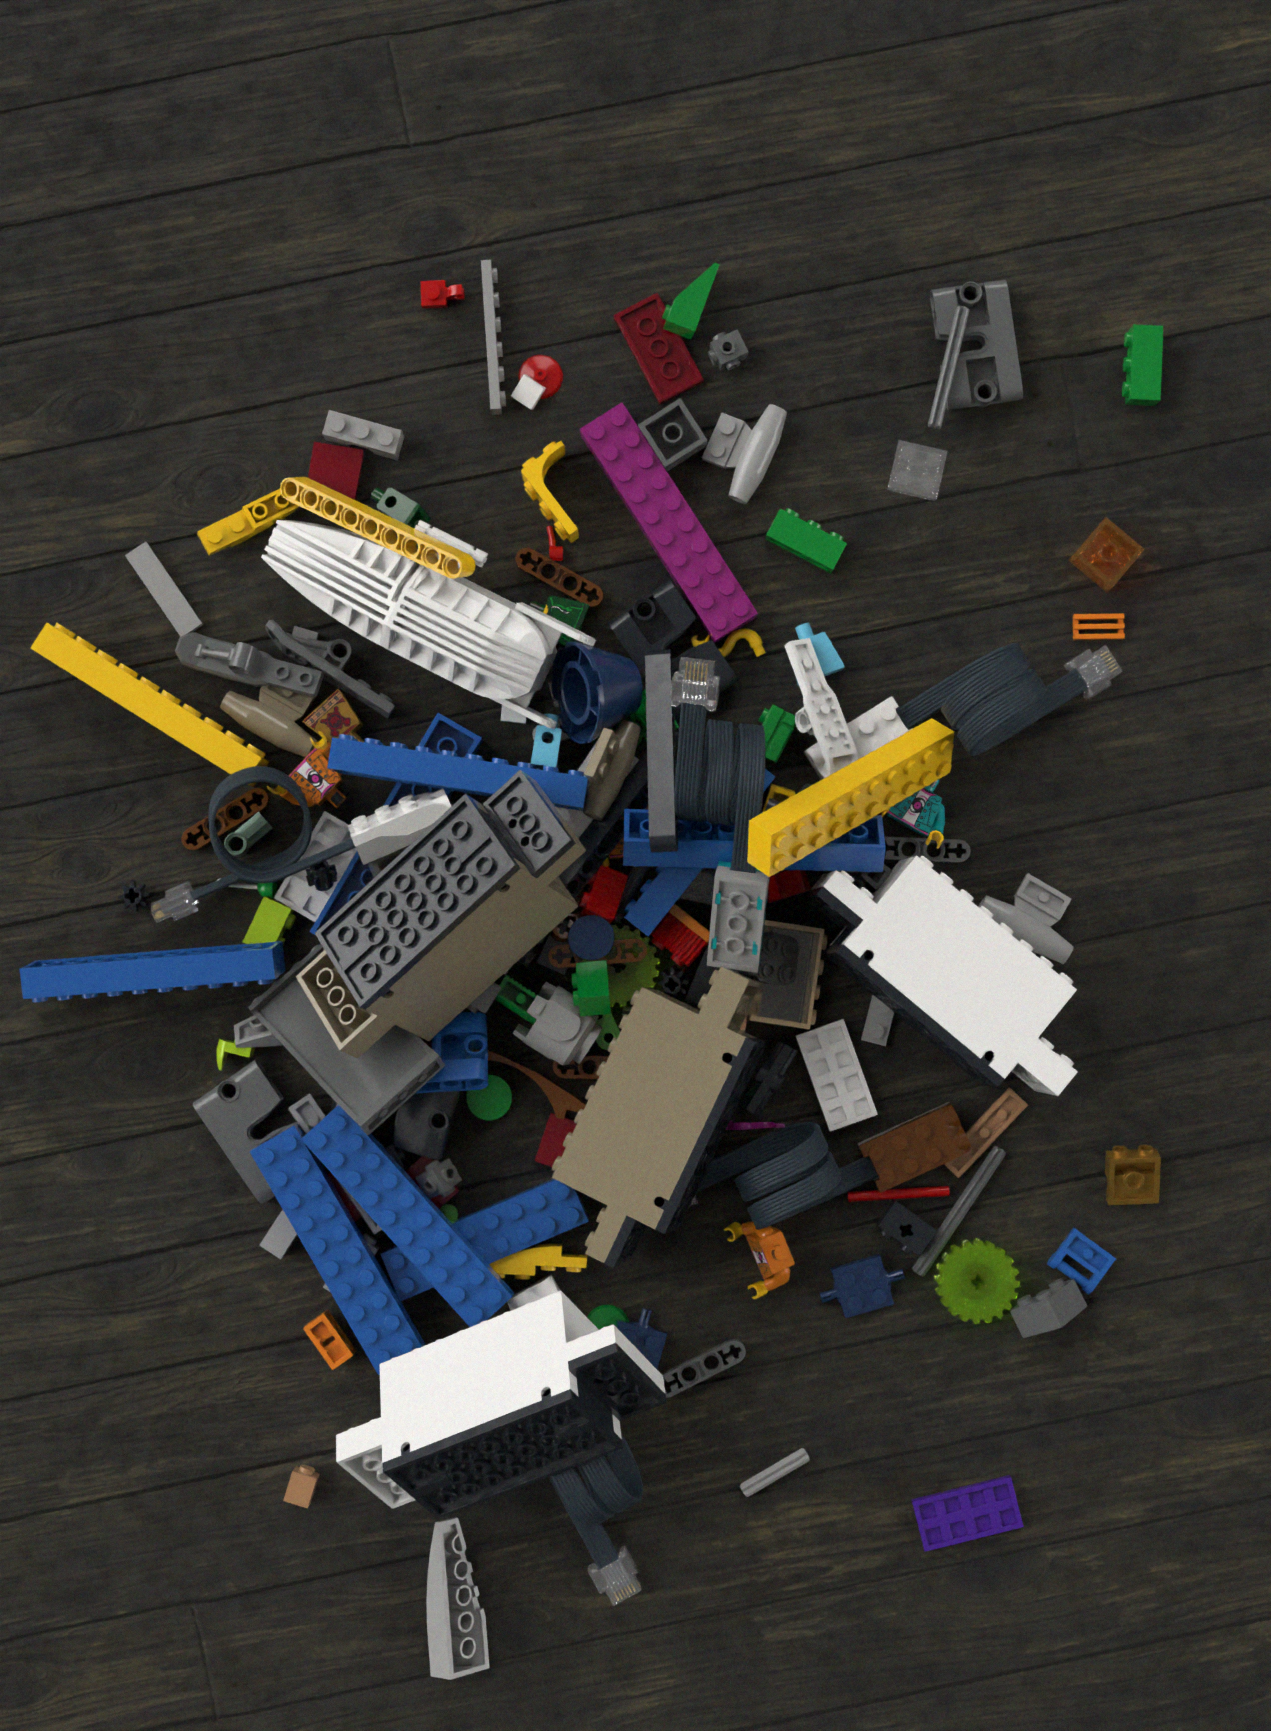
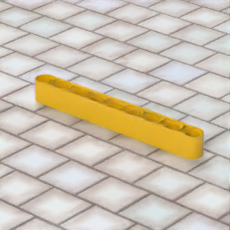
[280,477,475,579]

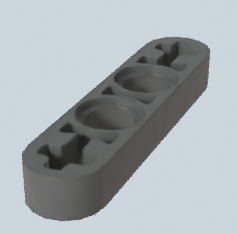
[884,837,971,863]
[662,1339,746,1398]

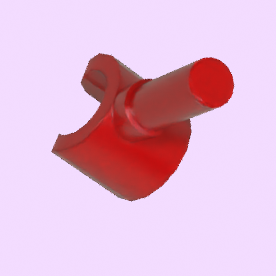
[546,526,563,561]

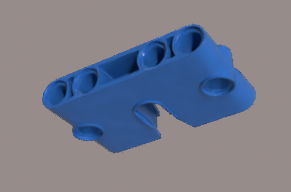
[416,1012,488,1093]

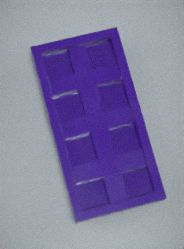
[911,1475,1024,1552]

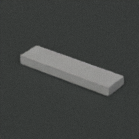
[125,542,203,637]

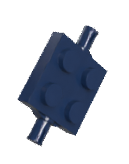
[819,1254,905,1318]
[616,1307,667,1369]

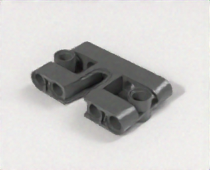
[930,280,1023,410]
[193,1059,322,1205]

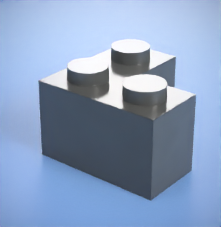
[1010,1279,1087,1338]

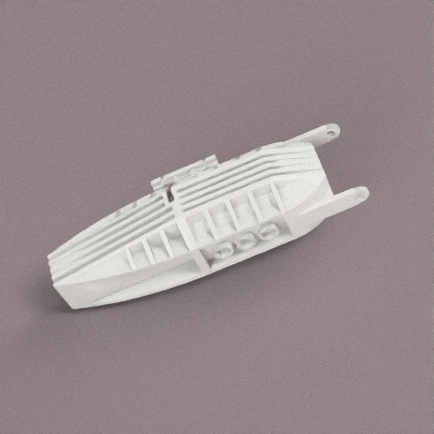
[262,520,596,729]

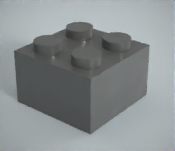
[638,398,707,471]

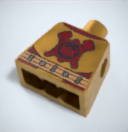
[303,689,364,744]

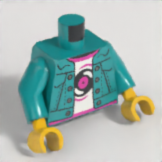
[881,780,945,849]

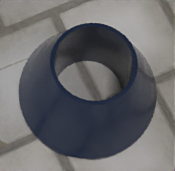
[551,641,643,744]

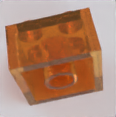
[1069,517,1145,592]

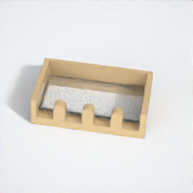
[747,920,827,1029]

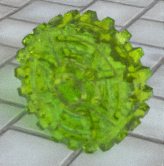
[578,925,660,1007]
[934,1238,1020,1324]

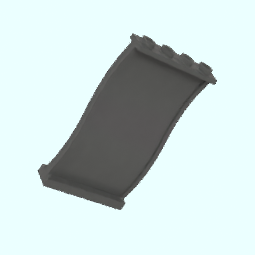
[248,944,445,1136]

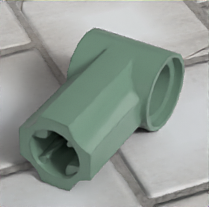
[224,812,273,857]

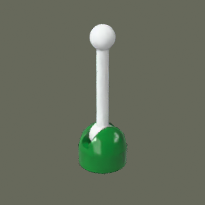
[218,878,277,899]

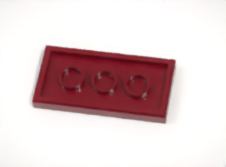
[613,292,704,405]

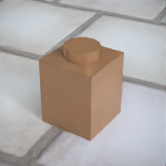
[283,1465,320,1508]

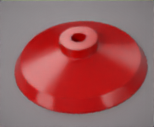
[518,355,563,399]

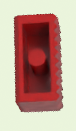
[579,865,628,924]
[650,912,708,967]

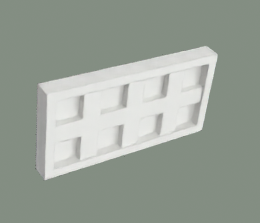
[274,811,357,922]
[796,1019,878,1131]

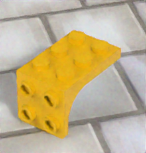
[521,441,579,543]

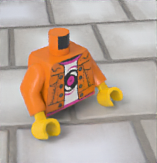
[267,731,347,808]
[724,1221,795,1299]

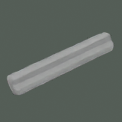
[740,1448,810,1497]

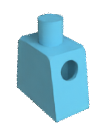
[795,622,845,686]
[531,714,562,770]

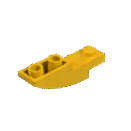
[197,489,299,556]
[489,1243,587,1280]

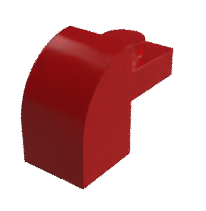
[767,870,811,903]

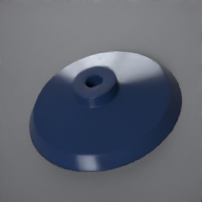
[568,915,614,960]

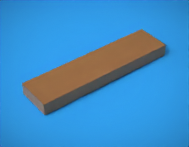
[944,1087,1028,1178]

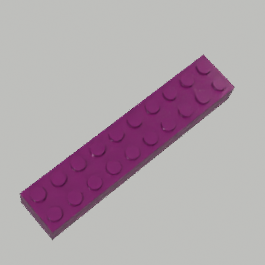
[580,403,758,644]

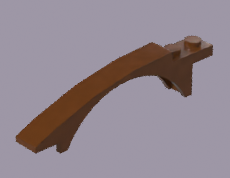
[420,1037,586,1119]

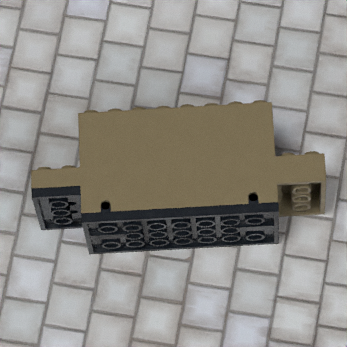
[296,770,586,1059]
[552,967,767,1268]

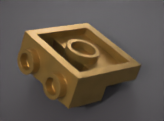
[1105,1145,1161,1205]

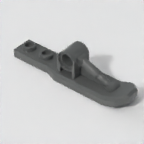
[265,620,395,719]
[175,632,324,698]

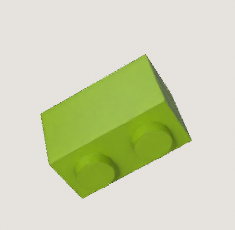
[243,896,296,944]

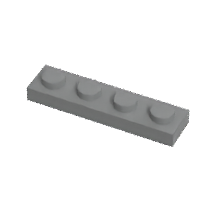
[861,995,894,1046]

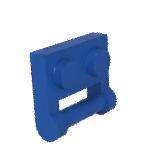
[1047,1227,1116,1295]

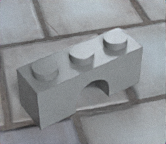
[322,410,404,461]

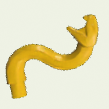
[691,628,766,657]

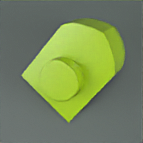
[217,1039,255,1071]

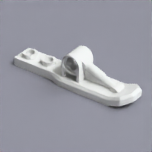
[785,638,858,776]

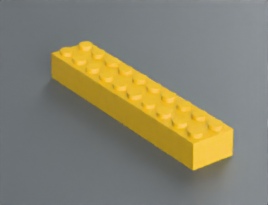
[31,623,269,787]
[747,718,954,877]

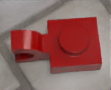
[420,280,465,308]

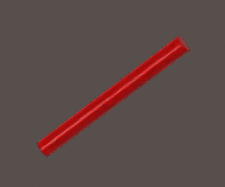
[848,1186,950,1202]

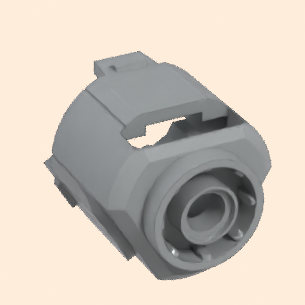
[513,982,603,1065]

